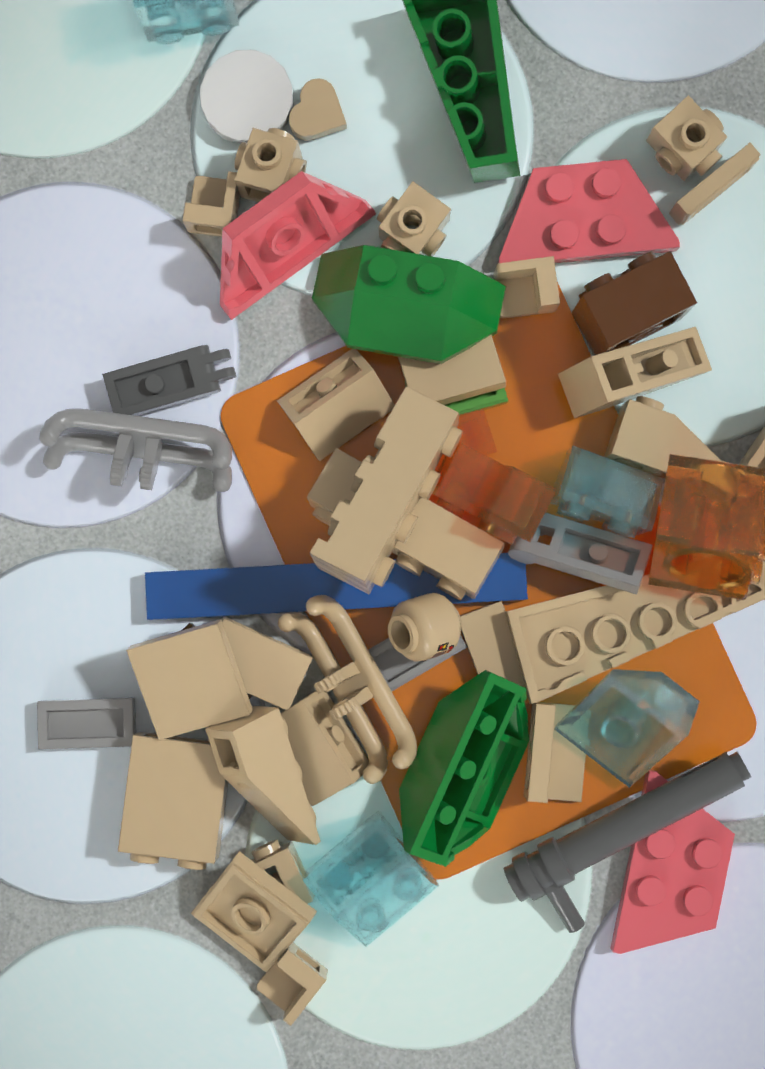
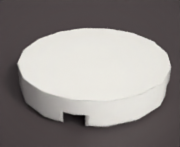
[200,49,293,143]

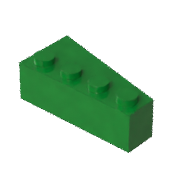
[402,0,521,183]

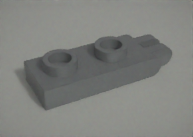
[102,345,237,416]

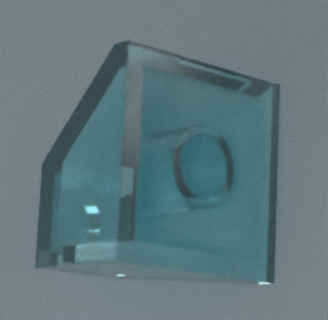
[554,669,700,788]

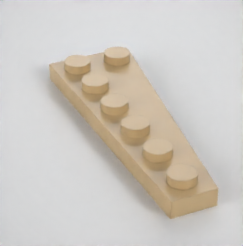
[505,544,765,704]

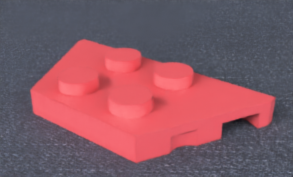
[498,159,680,263]
[220,171,376,320]
[610,769,735,954]

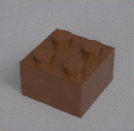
[572,251,698,356]

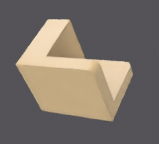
[183,171,240,237]
[493,256,560,319]
[257,942,328,1026]

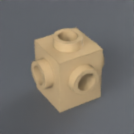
[646,95,727,181]
[234,128,307,202]
[377,181,451,256]

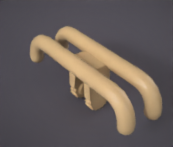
[277,595,417,784]

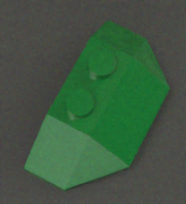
[312,245,506,364]
[399,670,529,867]

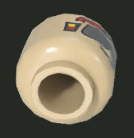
[388,593,461,662]

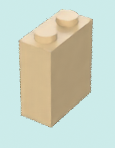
[118,732,229,870]

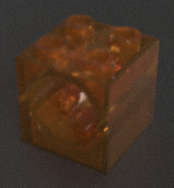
[648,454,765,600]

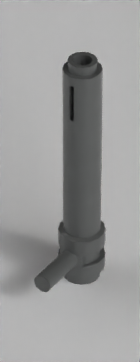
[503,751,752,933]

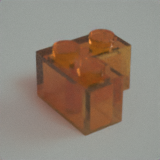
[431,442,557,545]

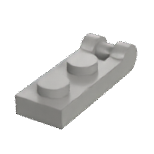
[508,509,652,595]

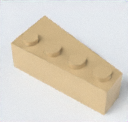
[310,387,463,594]

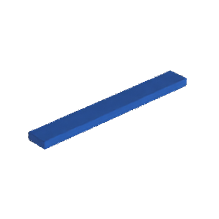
[145,553,528,620]

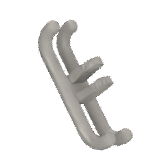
[39,408,232,492]

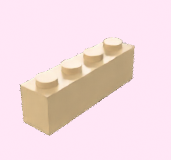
[307,448,504,600]

